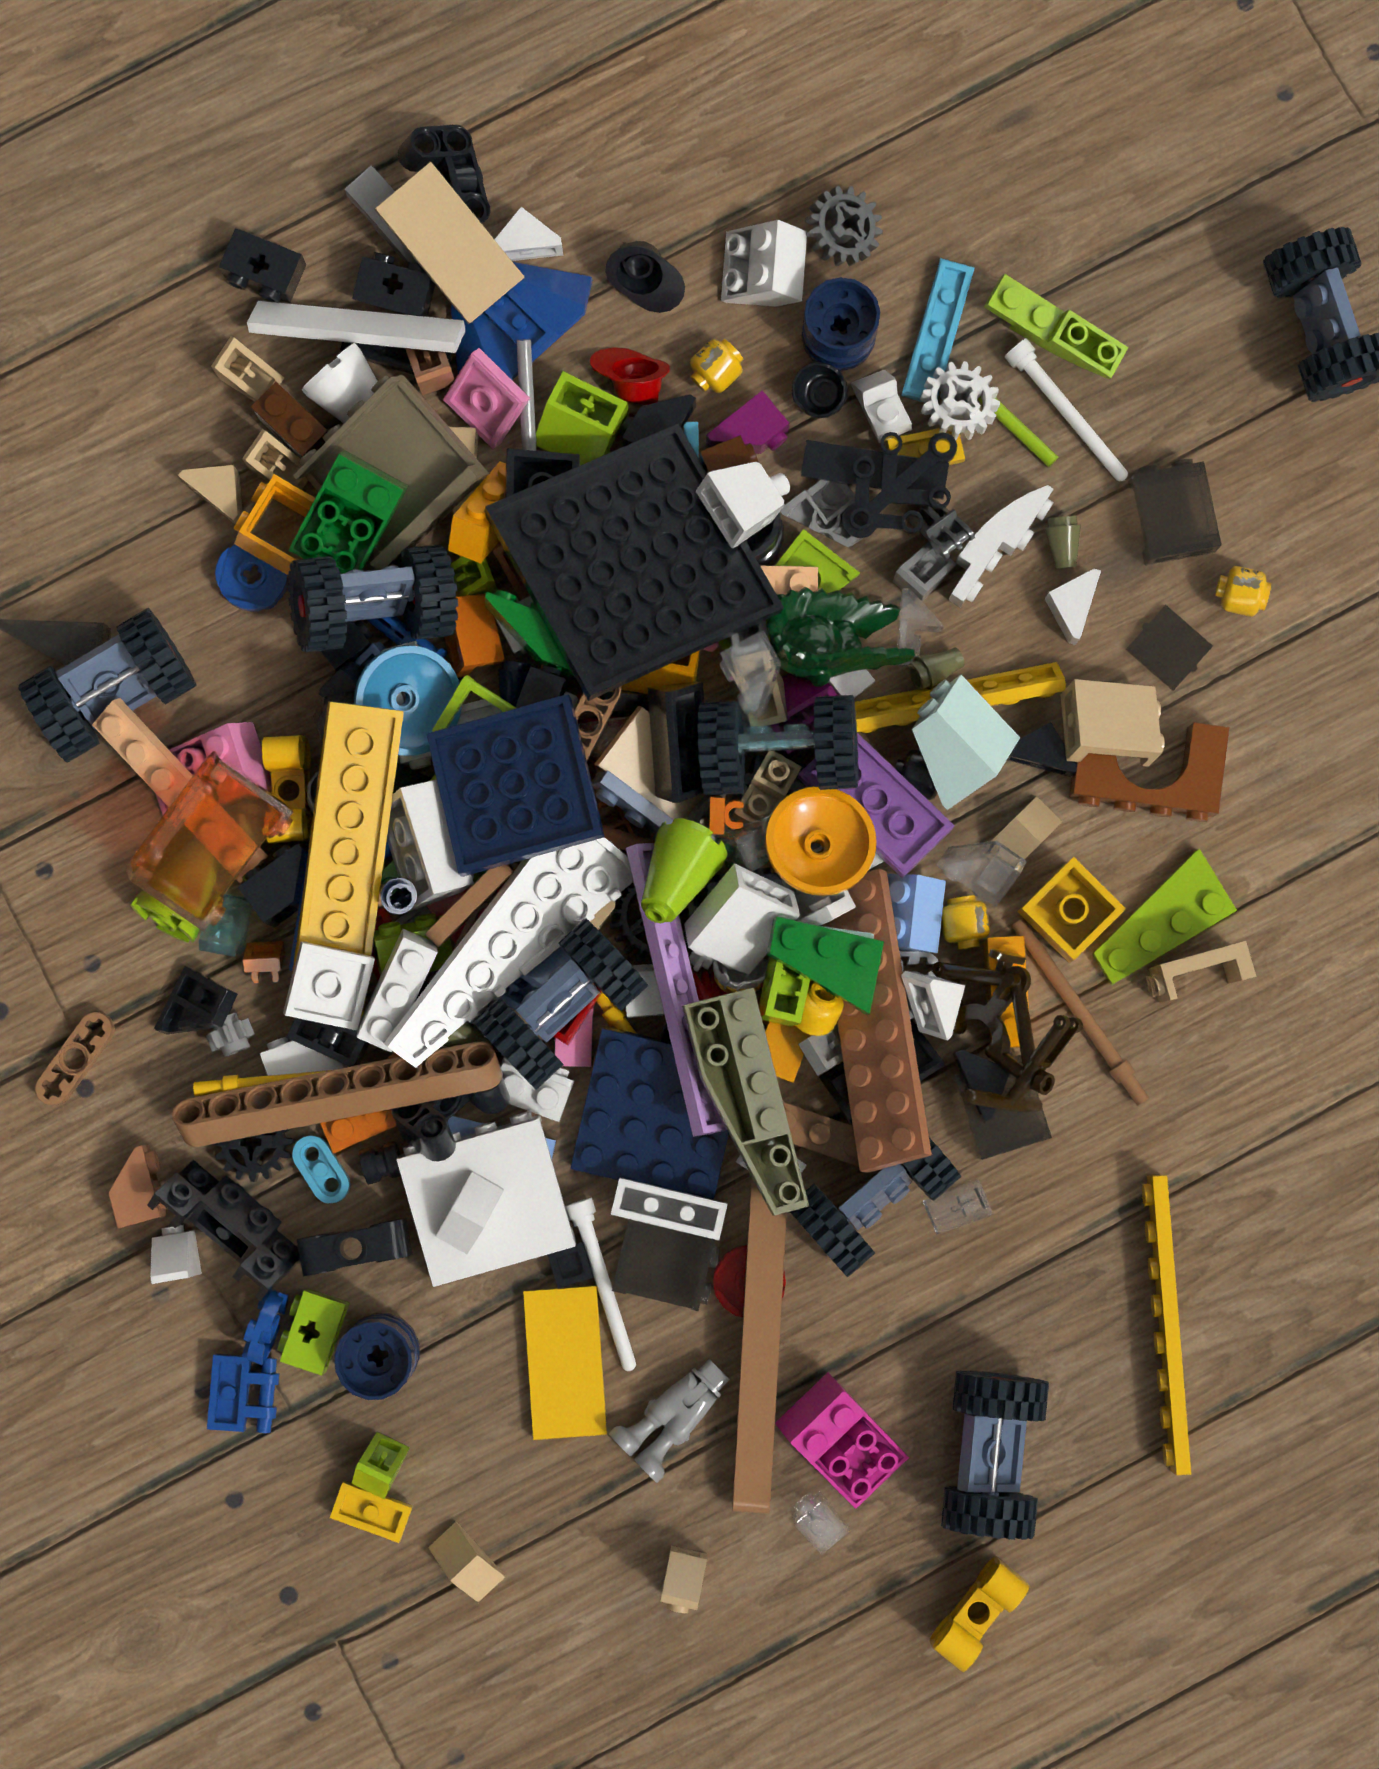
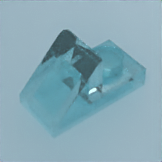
[199,893,252,957]

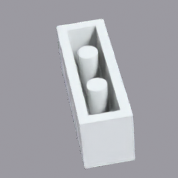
[357,929,438,1052]
[611,1177,728,1240]

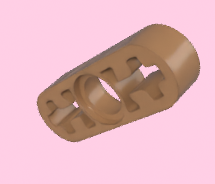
[425,865,514,948]
[35,1012,115,1105]

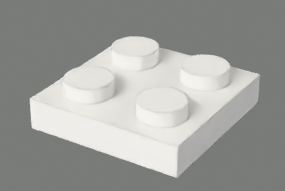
[283,941,375,1030]

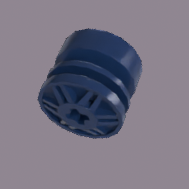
[801,277,880,371]
[334,1313,420,1400]

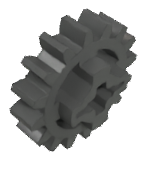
[805,186,883,266]

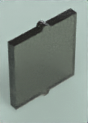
[1126,605,1213,691]

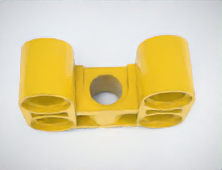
[262,735,313,845]
[929,1556,1030,1672]

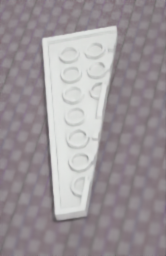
[383,838,634,1068]

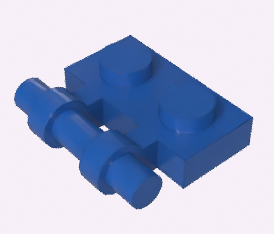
[207,1354,280,1433]

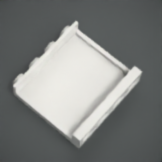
[396,1111,576,1287]

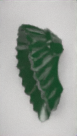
[767,587,915,687]

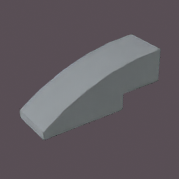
[345,165,419,264]

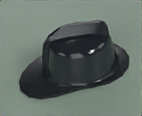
[605,241,685,313]

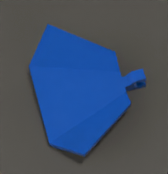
[451,262,593,380]

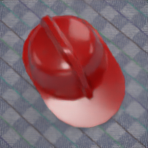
[590,347,670,405]

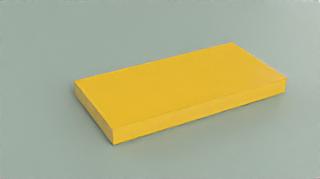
[523,1286,607,1440]

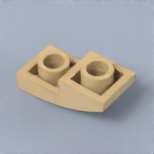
[732,749,802,835]

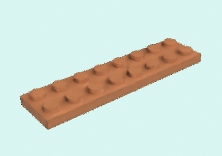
[823,869,932,1173]

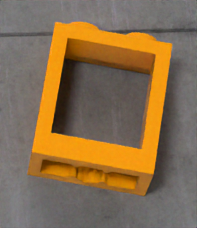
[233,474,315,575]

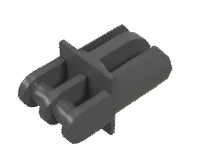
[909,498,975,560]

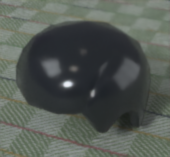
[792,362,848,418]

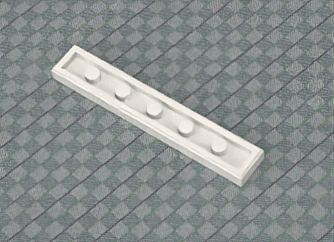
[247,301,465,353]

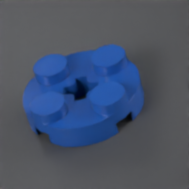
[215,540,289,612]
[242,1290,288,1365]

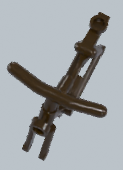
[916,949,1083,1112]

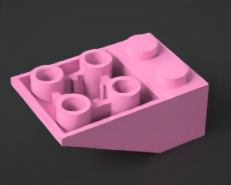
[155,722,272,829]

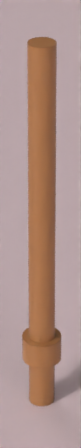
[1012,918,1149,1106]

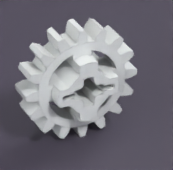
[920,361,1000,440]

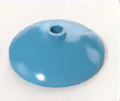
[354,645,462,756]

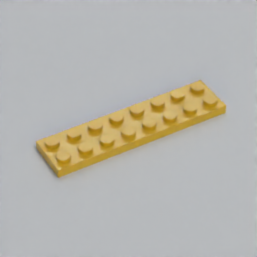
[292,701,404,1004]

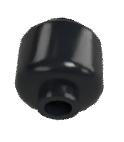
[895,750,938,800]

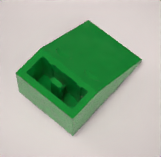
[289,450,409,574]
[485,590,575,680]

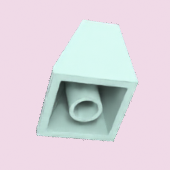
[912,675,1020,810]

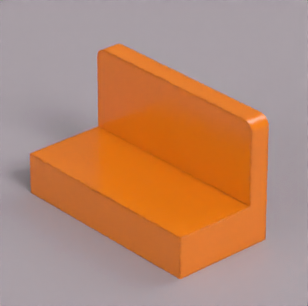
[444,593,504,678]

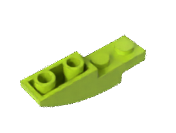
[984,274,1129,379]

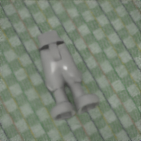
[609,1359,730,1483]

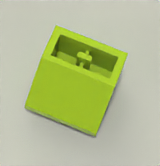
[536,371,629,465]

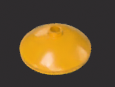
[765,787,877,896]

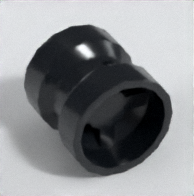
[359,1141,401,1185]

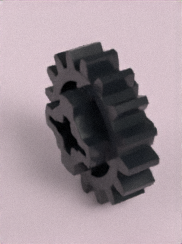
[213,1129,295,1182]

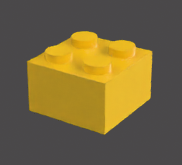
[1017,857,1126,963]

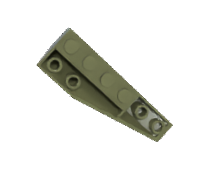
[682,988,809,1216]

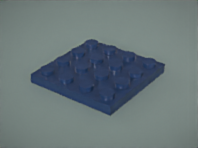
[427,694,605,877]
[570,1026,729,1200]

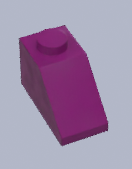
[706,390,790,454]

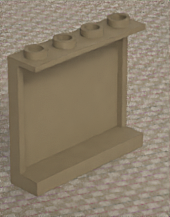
[293,375,490,570]

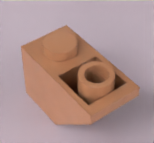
[109,1145,167,1229]

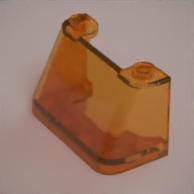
[126,751,293,932]

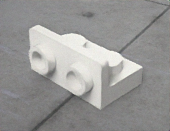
[795,890,856,926]
[501,1057,574,1122]

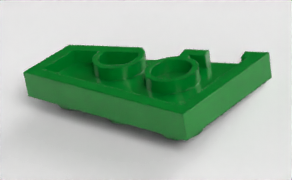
[767,917,884,1015]

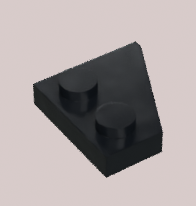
[154,966,238,1035]

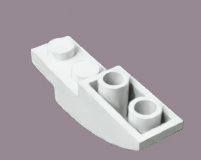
[949,485,1054,608]

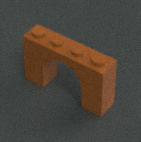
[1069,722,1230,822]

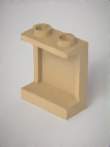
[1060,679,1165,767]
[1146,941,1257,1003]

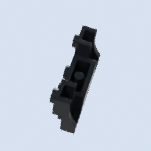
[147,1160,300,1301]

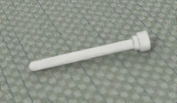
[1005,338,1128,481]
[565,1197,636,1371]

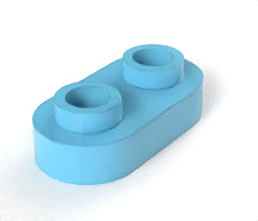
[292,1136,351,1203]

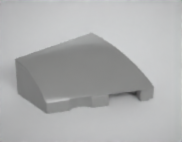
[780,480,868,548]

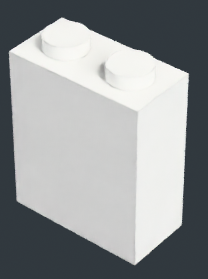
[684,863,800,975]

